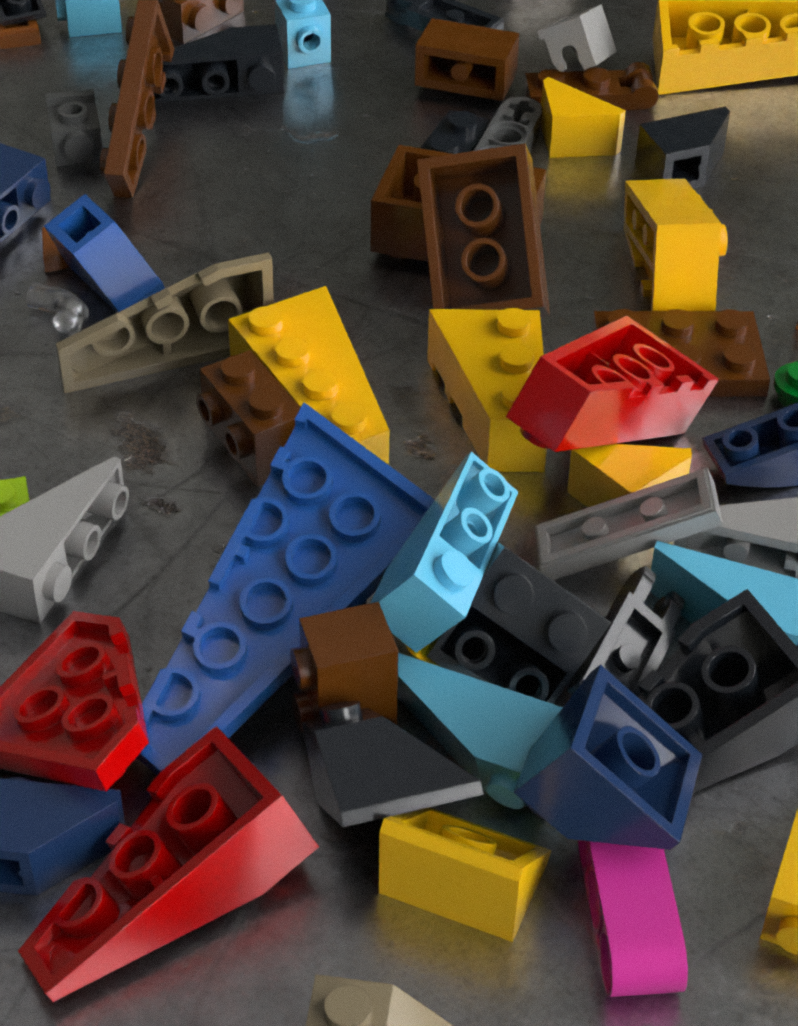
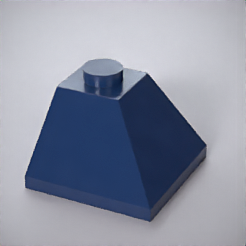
[513,664,703,850]

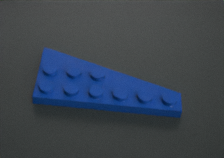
[136,402,435,776]

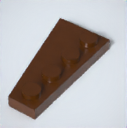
[100,0,175,198]

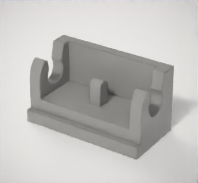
[537,4,617,72]

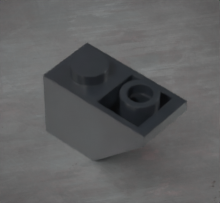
[635,106,730,189]

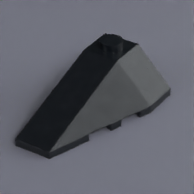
[637,589,798,793]

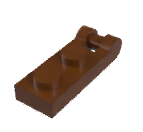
[524,62,659,110]

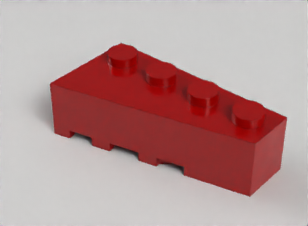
[505,315,719,452]

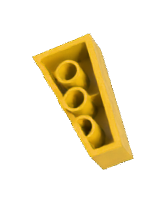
[652,0,798,95]
[228,286,390,465]

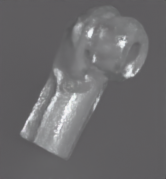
[26,282,89,335]

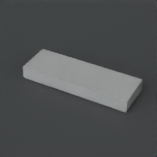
[535,467,723,580]

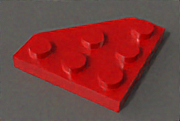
[0,611,149,792]

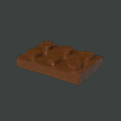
[592,309,770,397]

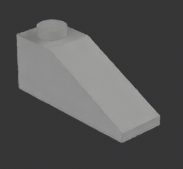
[674,497,798,579]

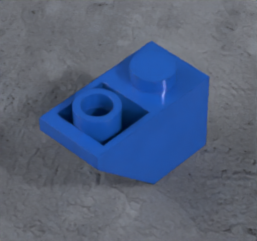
[44,194,165,313]

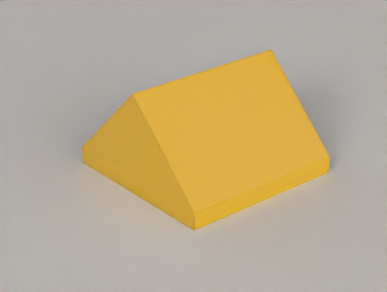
[379,807,551,942]

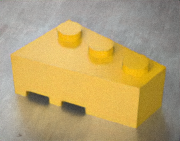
[623,178,728,311]
[427,308,547,472]

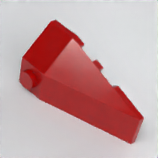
[18,726,319,1002]

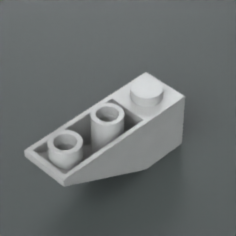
[0,457,129,624]

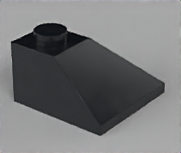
[302,701,484,827]

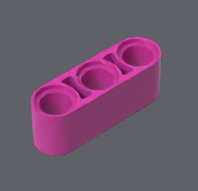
[578,840,688,997]

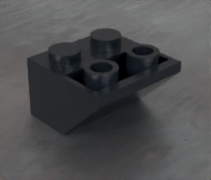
[425,542,612,704]

